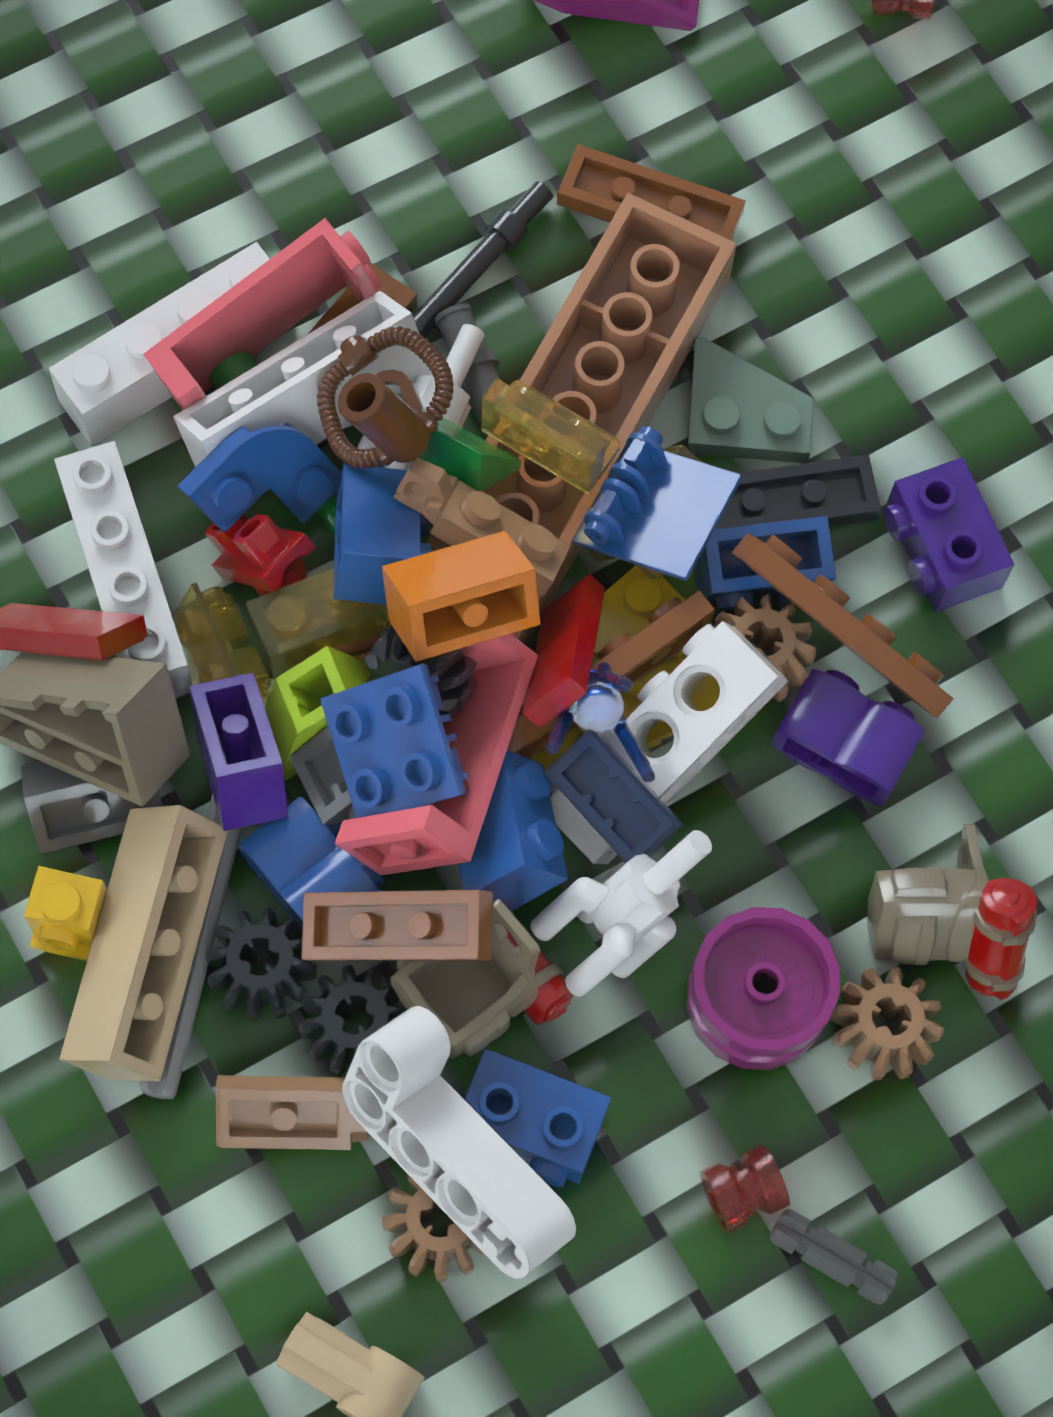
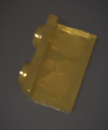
[482,378,621,495]

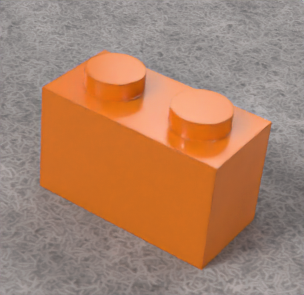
[381,530,541,662]

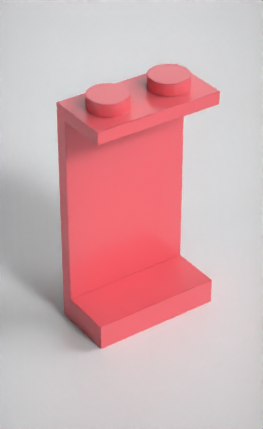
[143,218,382,410]
[335,633,538,875]

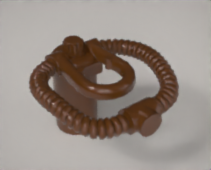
[316,326,454,469]

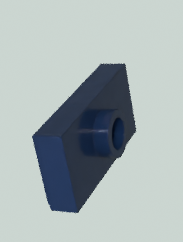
[544,727,684,863]

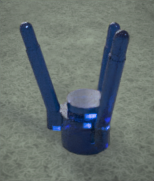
[546,662,655,783]

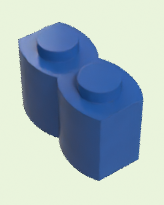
[239,796,385,932]

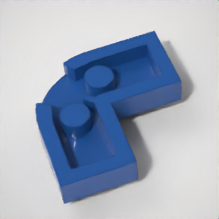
[178,422,342,533]

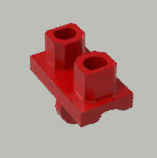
[205,514,316,604]

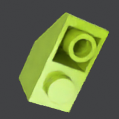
[265,646,371,780]

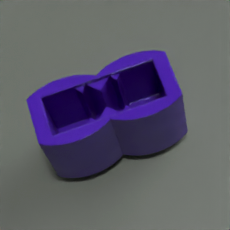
[770,668,925,807]

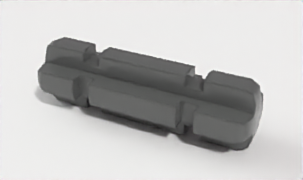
[769,1209,899,1305]

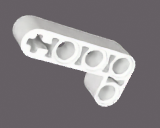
[342,1006,576,1279]

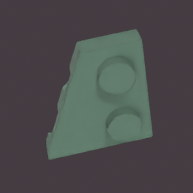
[686,337,814,463]

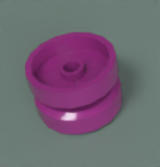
[686,907,840,1070]

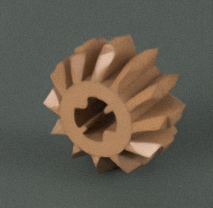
[712,594,816,702]
[830,967,944,1080]
[382,1174,485,1282]

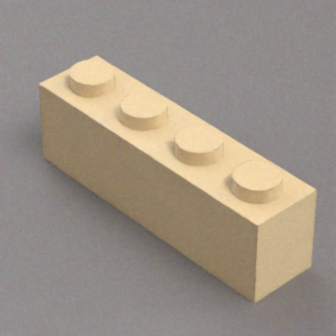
[59,805,228,1082]

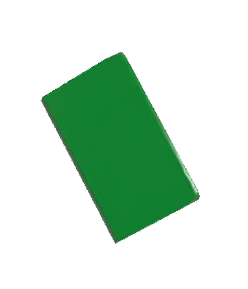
[419,418,521,492]

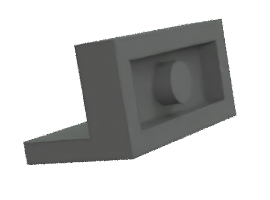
[21,760,163,854]

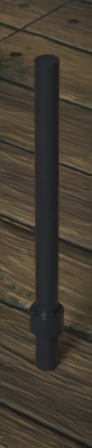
[316,181,553,450]

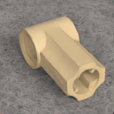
[275,1312,424,1417]

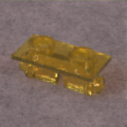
[173,583,272,703]

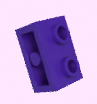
[883,457,1015,613]

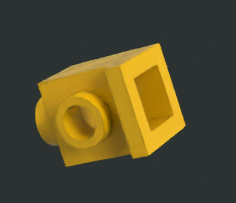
[24,866,107,961]

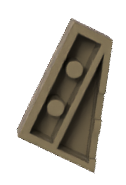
[0,652,191,807]

